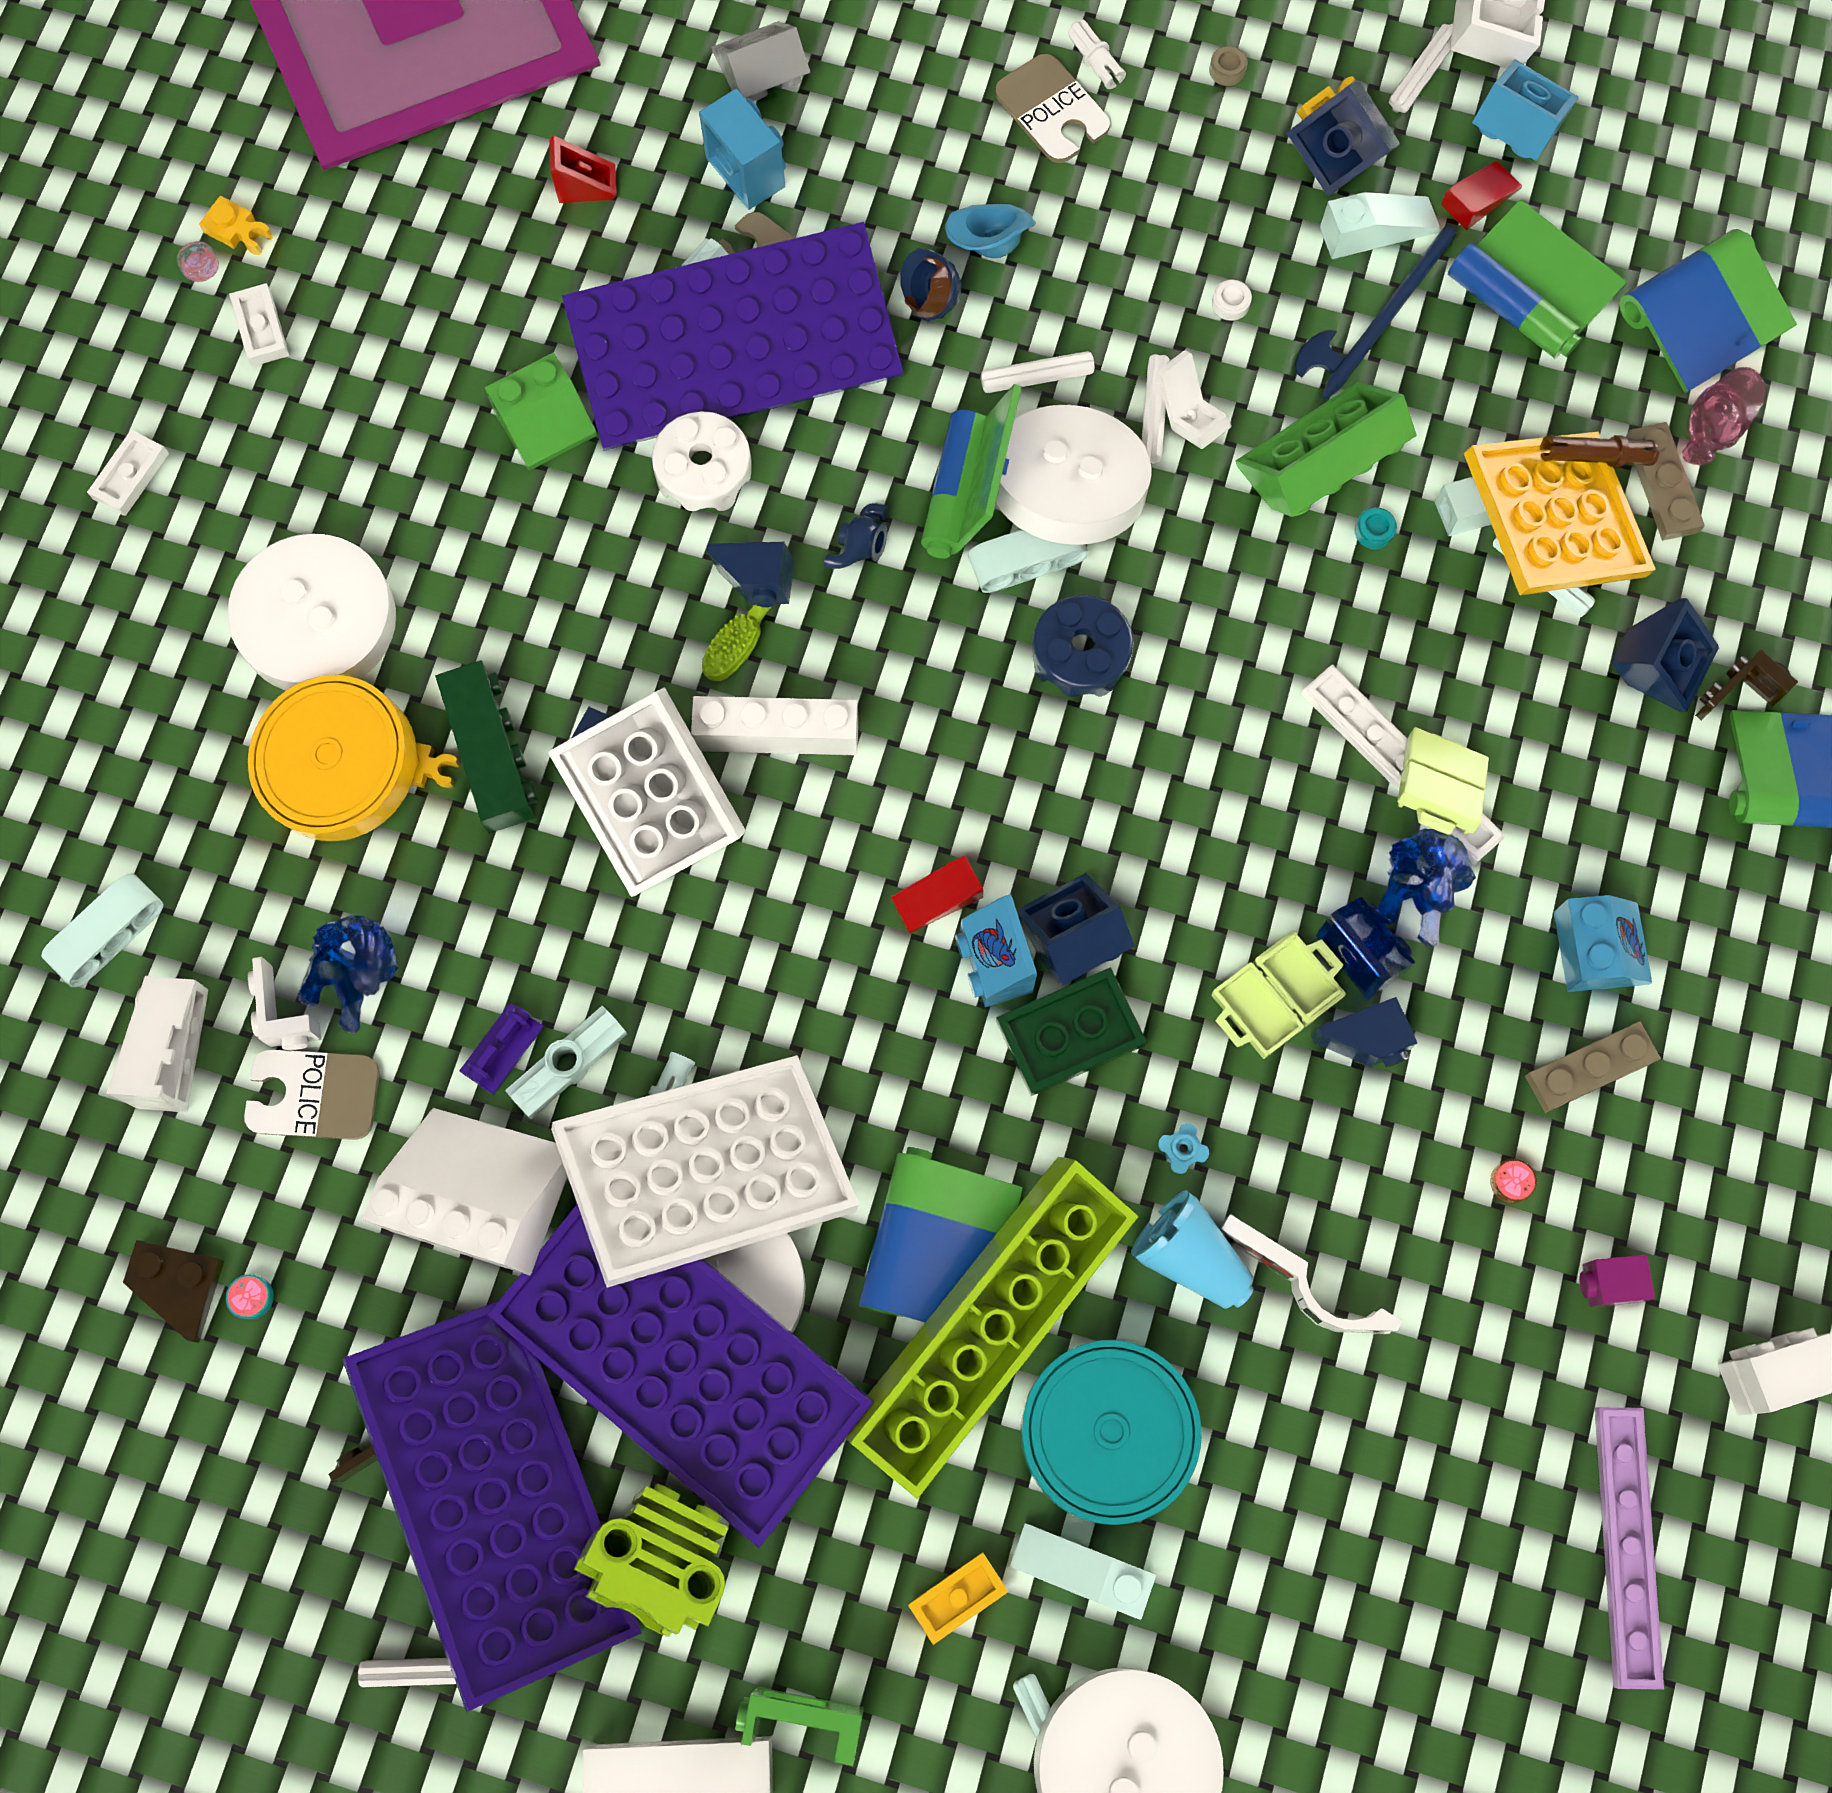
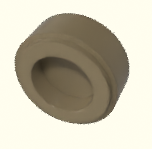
[1209,46,1248,86]

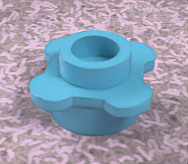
[1158,1123,1209,1174]

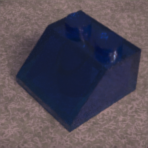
[1316,897,1416,1001]

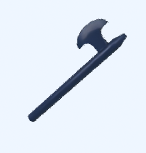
[1295,226,1457,399]

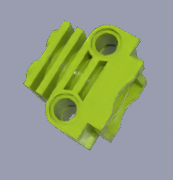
[574,1484,729,1637]

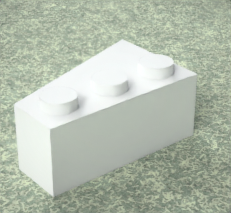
[107,976,208,1113]

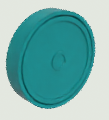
[1021,1340,1202,1525]

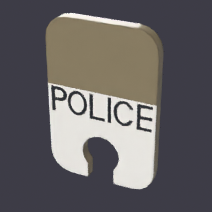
[995,54,1110,163]
[244,1050,380,1140]

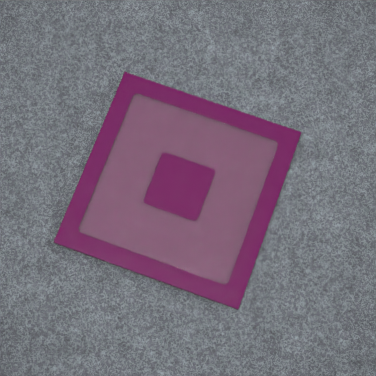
[250,0,601,171]

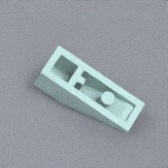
[1320,192,1441,259]
[1009,1523,1156,1620]

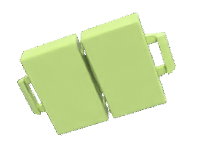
[1397,727,1489,836]
[1211,931,1346,1059]

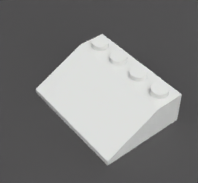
[548,687,746,897]
[362,1108,567,1276]

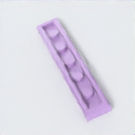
[1595,1407,1664,1689]

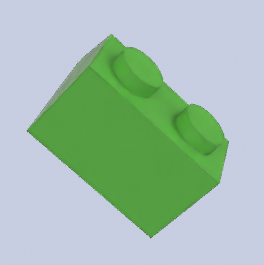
[485,352,598,471]

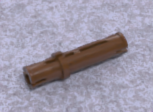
[1540,435,1659,468]

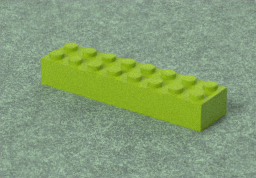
[845,1156,1139,1499]

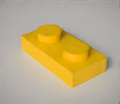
[908,1552,1008,1645]

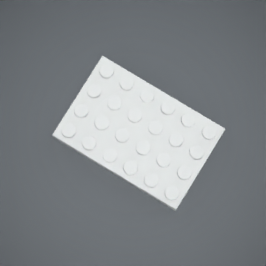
[551,1055,859,1288]

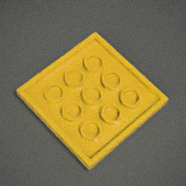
[1464,431,1656,595]

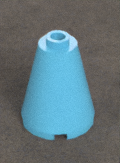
[1131,1190,1254,1309]

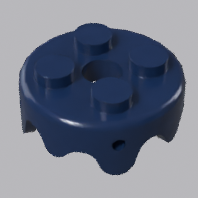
[1032,595,1134,697]

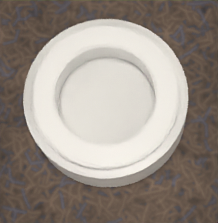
[1212,280,1252,321]

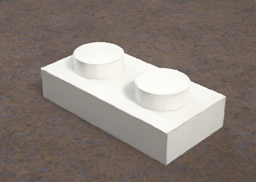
[229,283,289,367]
[87,430,169,516]

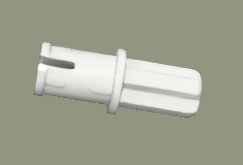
[1068,20,1126,89]

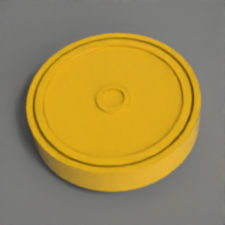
[248,675,417,841]

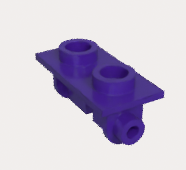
[459,1003,544,1095]

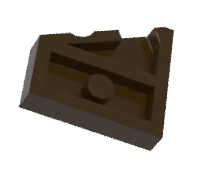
[123,1240,224,1343]

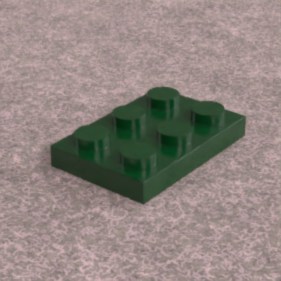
[996,967,1147,1096]

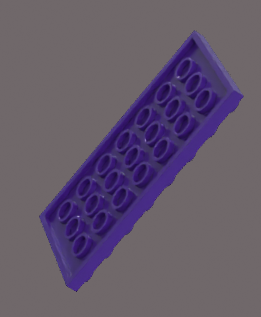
[562,222,903,451]
[488,1204,874,1548]
[343,1300,642,1712]

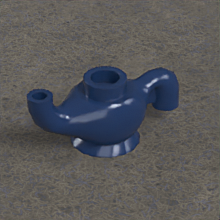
[824,503,889,569]

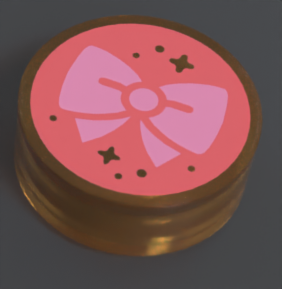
[1490,1159,1537,1204]

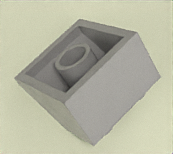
[711,21,810,101]

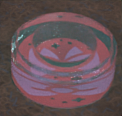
[177,241,219,282]

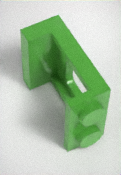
[735,1687,864,1766]

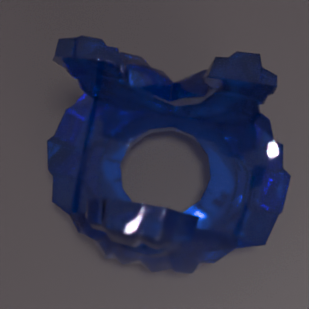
[1375,828,1476,947]
[298,915,399,1034]

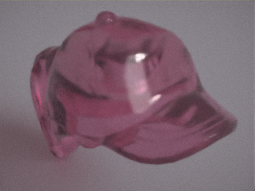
[1682,367,1766,466]

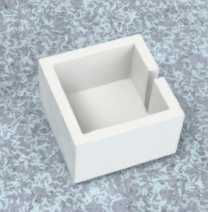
[1450,0,1545,68]
[1717,1328,1832,1416]

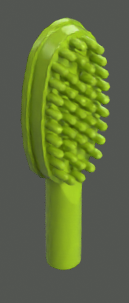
[702,605,771,681]

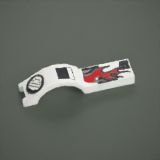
[1219,1214,1403,1334]

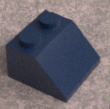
[1287,80,1400,196]
[1016,873,1135,985]

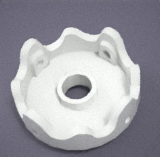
[652,411,751,511]

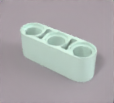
[968,530,1089,593]
[42,873,164,988]

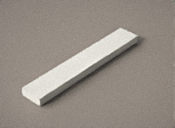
[1301,664,1506,866]

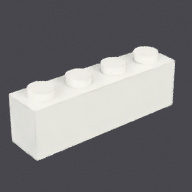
[691,696,859,755]
[583,1736,773,1793]

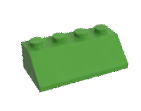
[1235,381,1417,517]

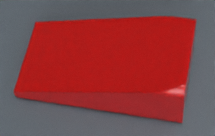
[1441,161,1522,230]
[891,855,984,934]

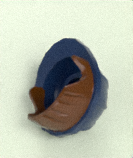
[900,248,963,322]

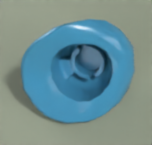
[945,204,1036,258]

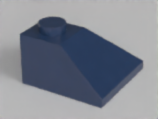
[1611,598,1719,712]

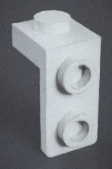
[1157,350,1231,449]
[248,957,321,1050]

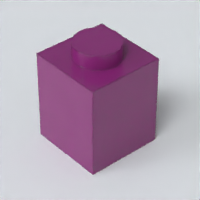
[1579,1255,1655,1308]

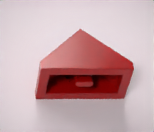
[549,135,616,203]

